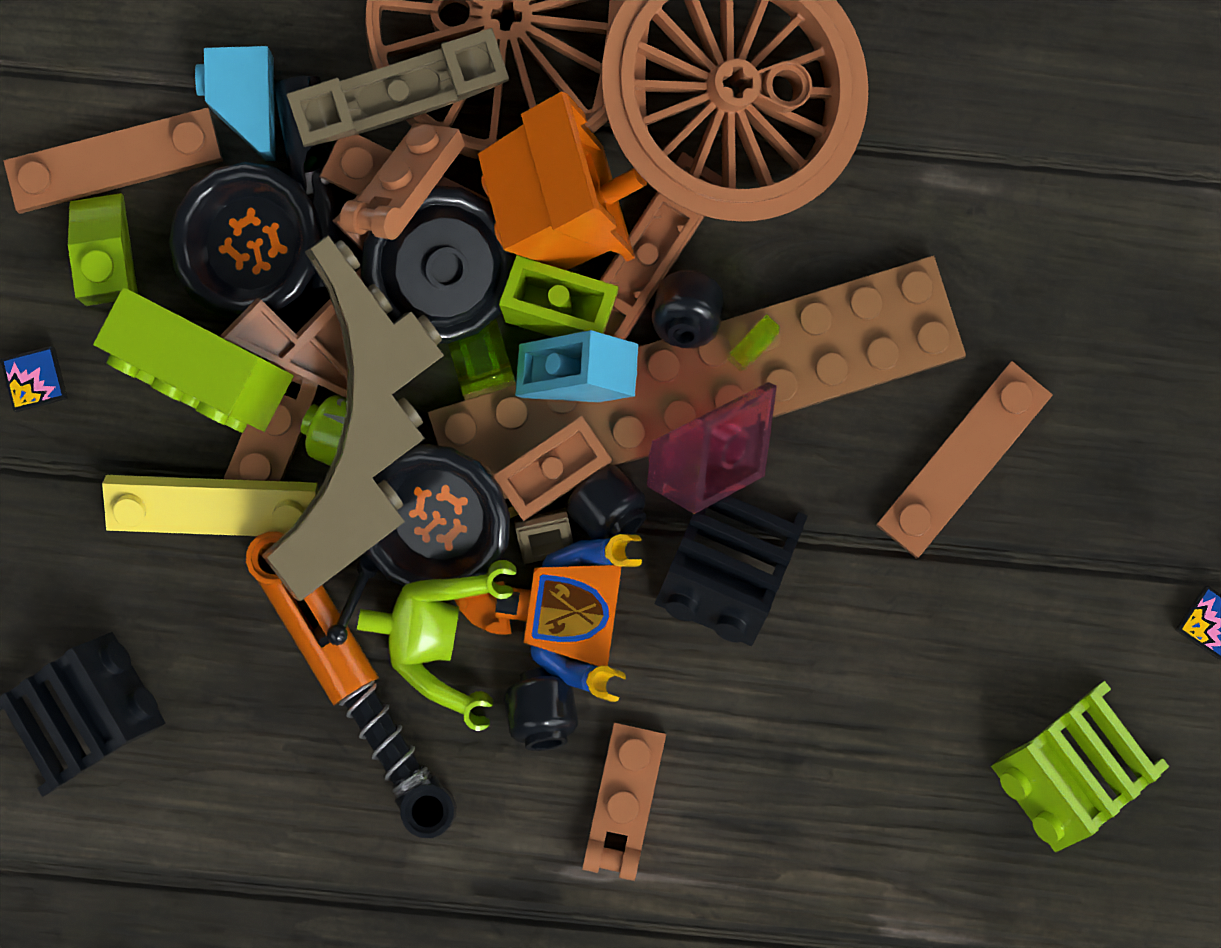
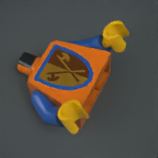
[495,534,642,702]

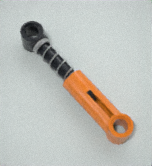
[246,532,457,839]

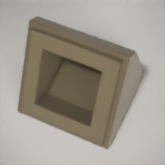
[514,507,574,564]

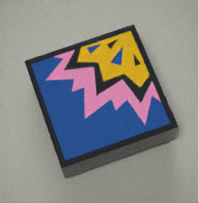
[0,346,68,412]
[1175,586,1221,660]

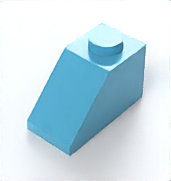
[195,46,276,161]
[515,330,638,402]

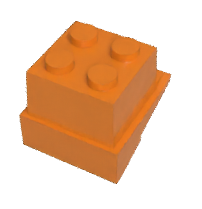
[478,91,647,270]

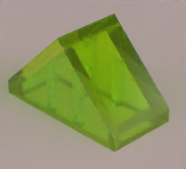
[448,318,516,400]

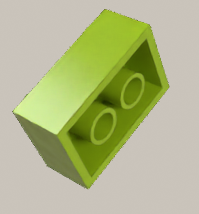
[93,287,294,433]

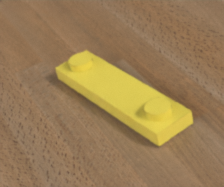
[102,475,318,536]

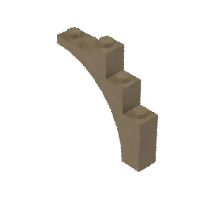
[262,236,444,601]

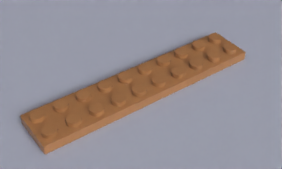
[428,256,966,501]

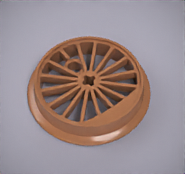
[602,0,868,222]

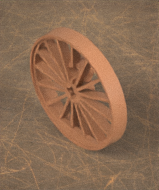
[365,0,648,159]

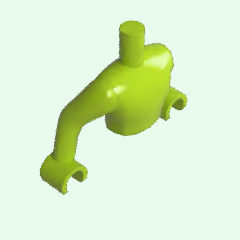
[357,560,517,731]

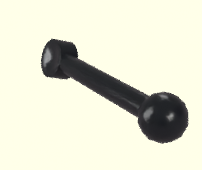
[327,555,379,646]

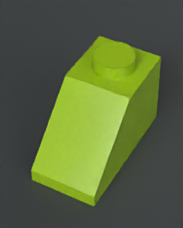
[68,193,138,306]
[499,255,619,337]

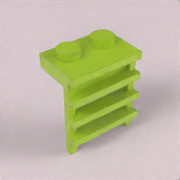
[991,681,1169,852]

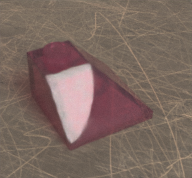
[647,382,777,514]

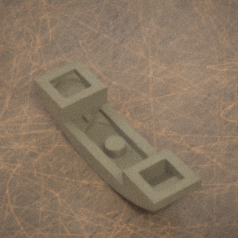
[287,28,509,147]

